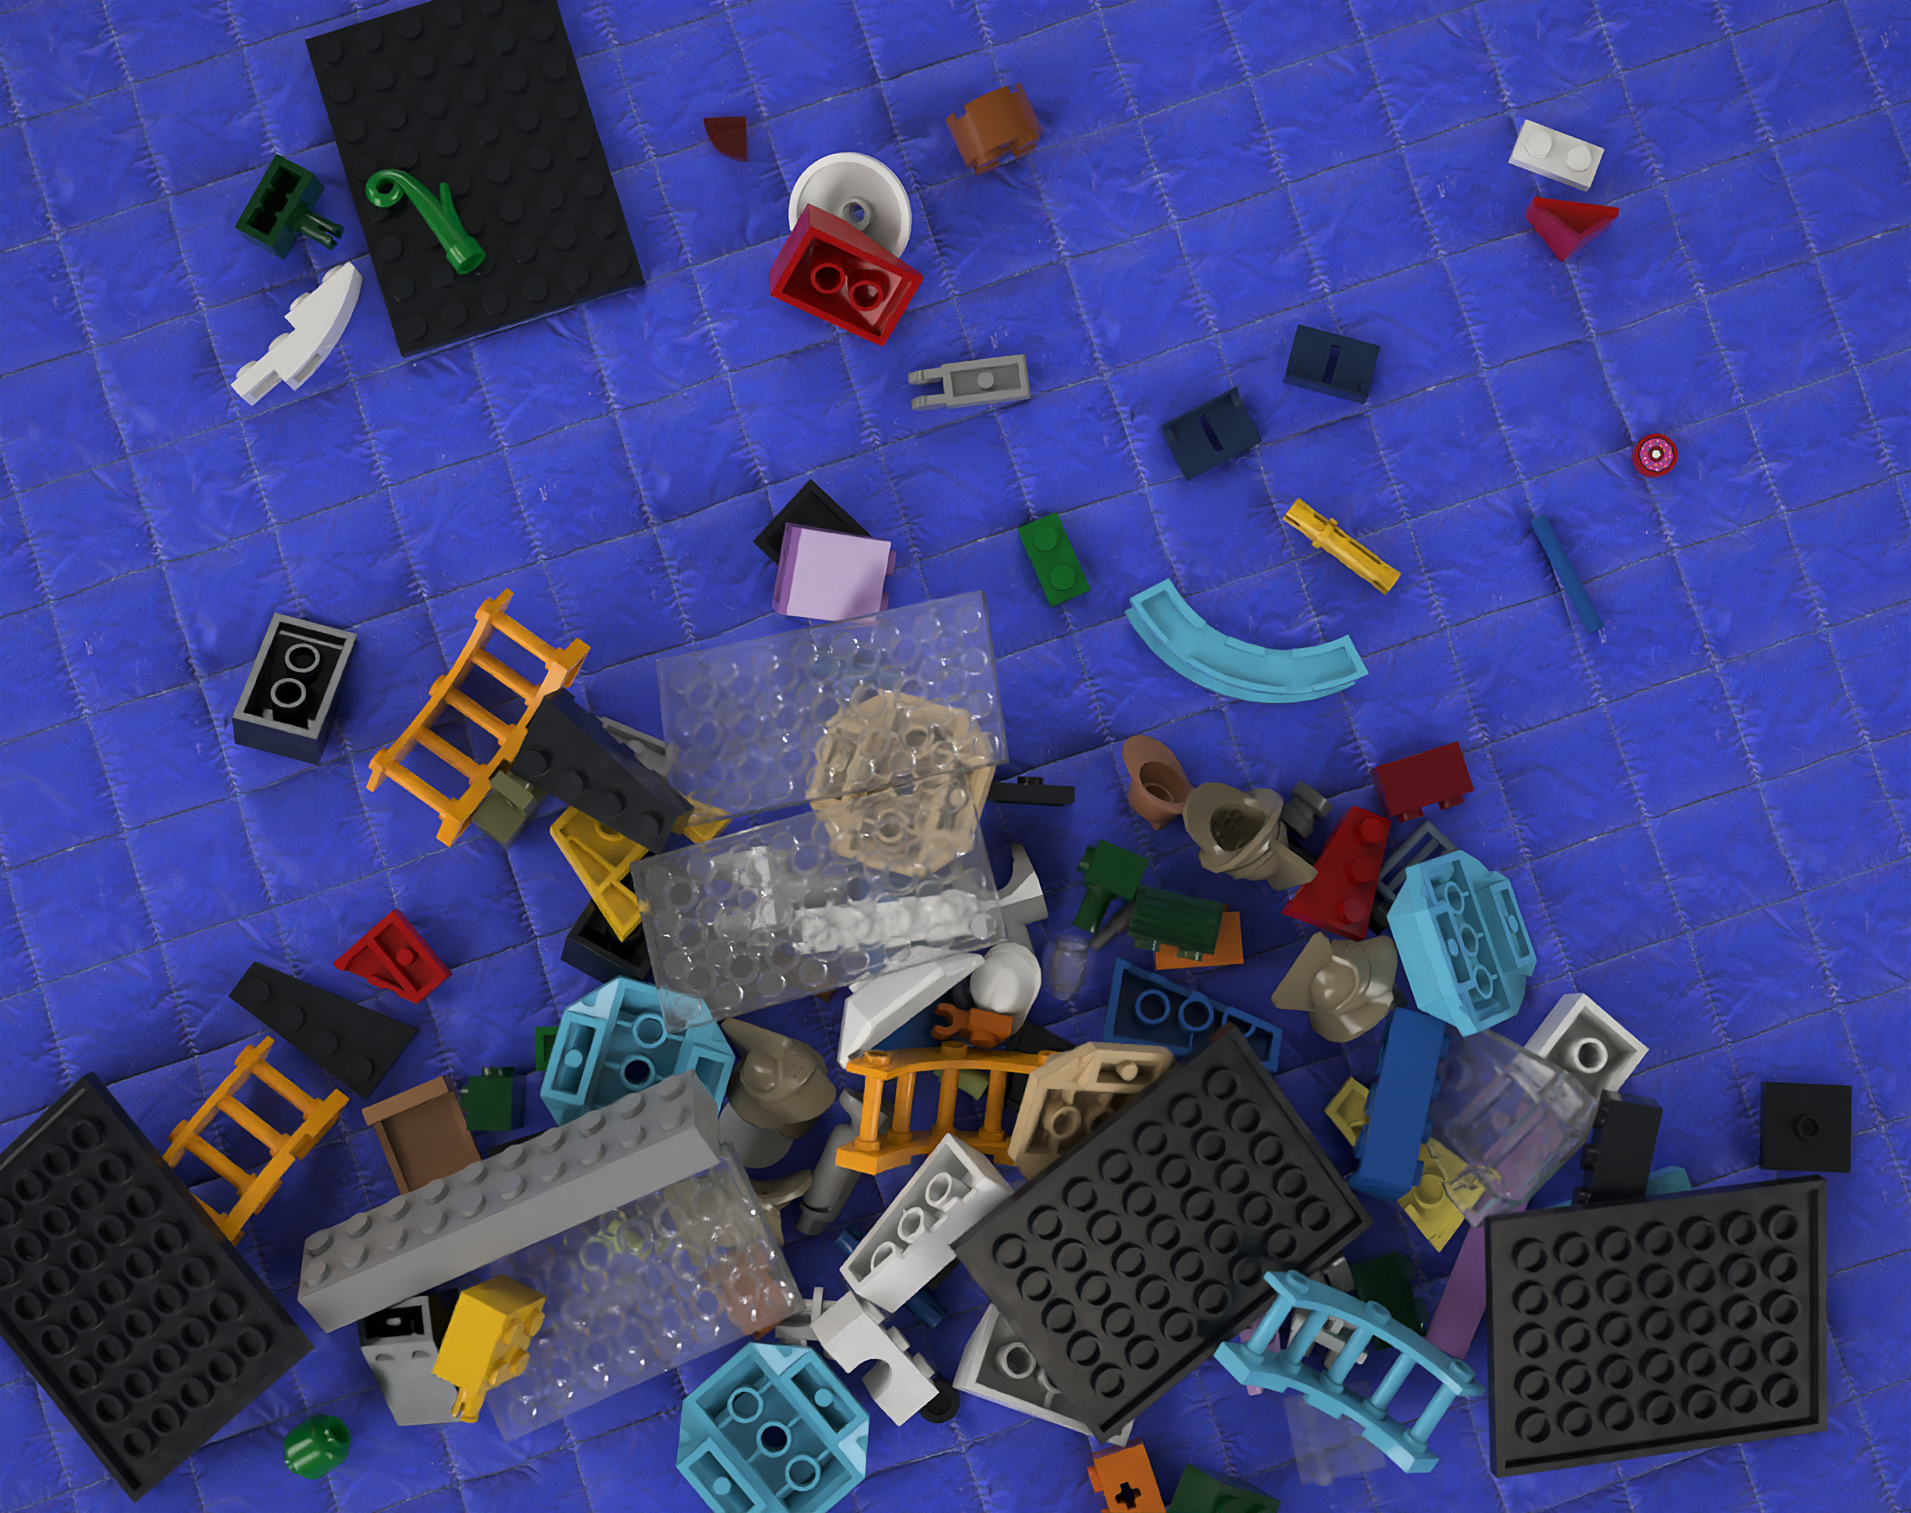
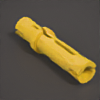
[1282,497,1401,595]

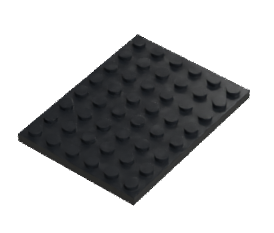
[305,0,645,358]
[948,1021,1374,1445]
[0,1071,315,1503]
[1484,1174,1827,1478]

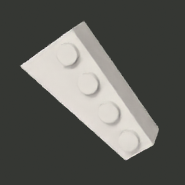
[839,1133,1015,1314]

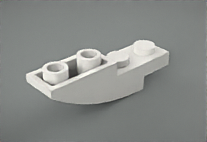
[231,261,363,406]

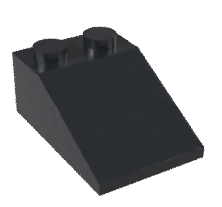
[232,612,358,765]
[560,850,705,984]

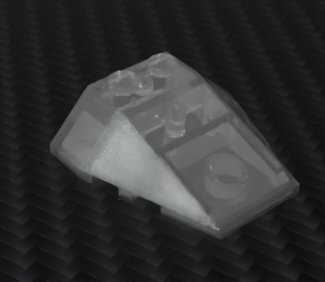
[1426,1022,1599,1229]

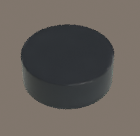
[918,1377,960,1424]

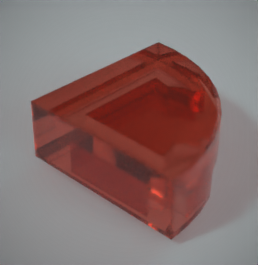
[704,116,748,162]

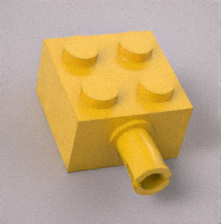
[432,1274,547,1423]

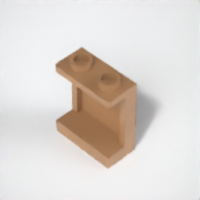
[361,1074,484,1196]

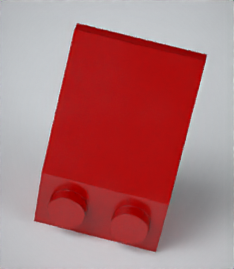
[769,203,924,347]

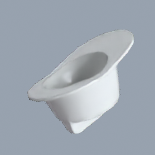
[966,942,1042,1037]

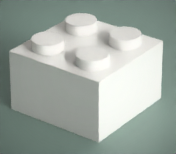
[1513,993,1649,1117]

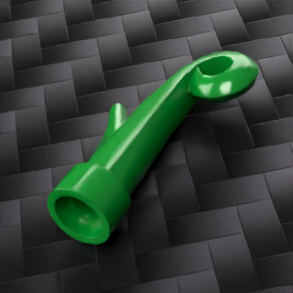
[365,168,486,274]

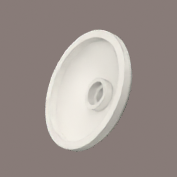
[789,152,912,258]

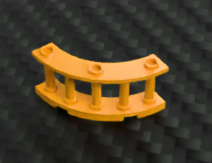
[366,588,591,847]
[162,1035,350,1248]
[835,1041,1060,1175]

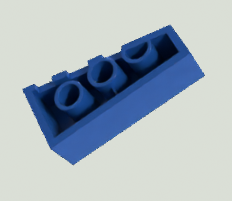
[1101,957,1283,1076]
[1345,1006,1450,1204]

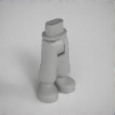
[794,1087,894,1236]

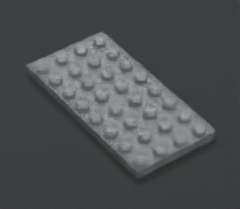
[655,590,1010,828]
[629,768,1009,1034]
[437,1142,806,1443]

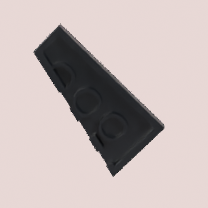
[228,961,421,1099]

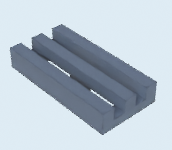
[1376,819,1459,904]

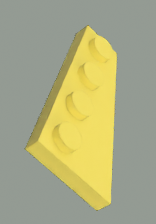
[1323,1076,1491,1253]

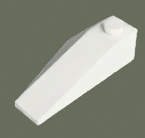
[952,1303,1134,1448]

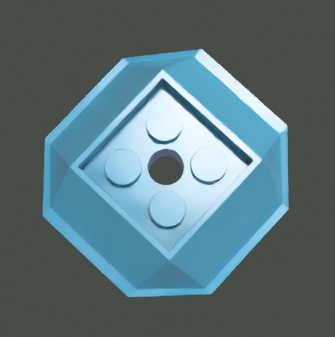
[1387,850,1537,1037]
[540,975,735,1127]
[676,1340,870,1513]

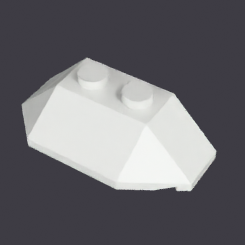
[836,945,986,1069]

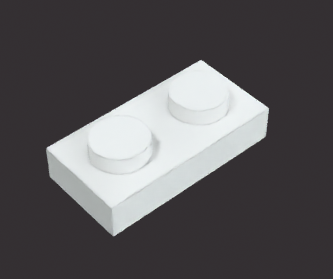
[1508,119,1605,192]

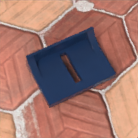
[1283,324,1380,404]
[1159,386,1262,481]

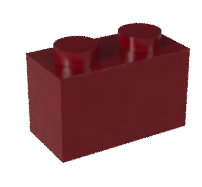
[1370,741,1474,823]

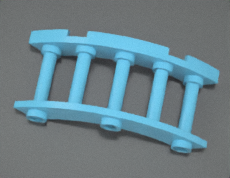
[1124,578,1369,704]
[1213,1270,1486,1473]

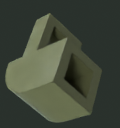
[470,768,548,851]

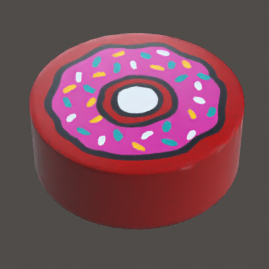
[1632,434,1678,478]

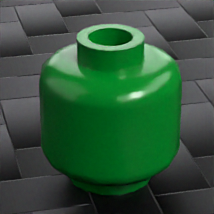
[284,1413,351,1480]

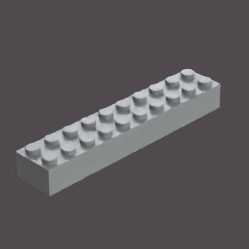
[297,1069,720,1334]

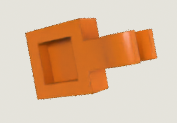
[930,1003,1013,1048]

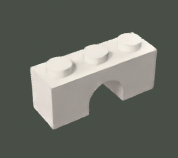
[810,1290,939,1427]

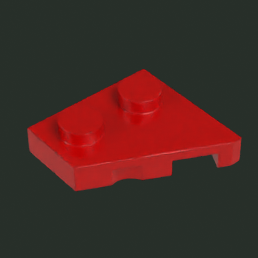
[333,909,453,1004]

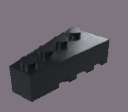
[510,687,695,855]

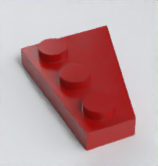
[1281,805,1391,942]

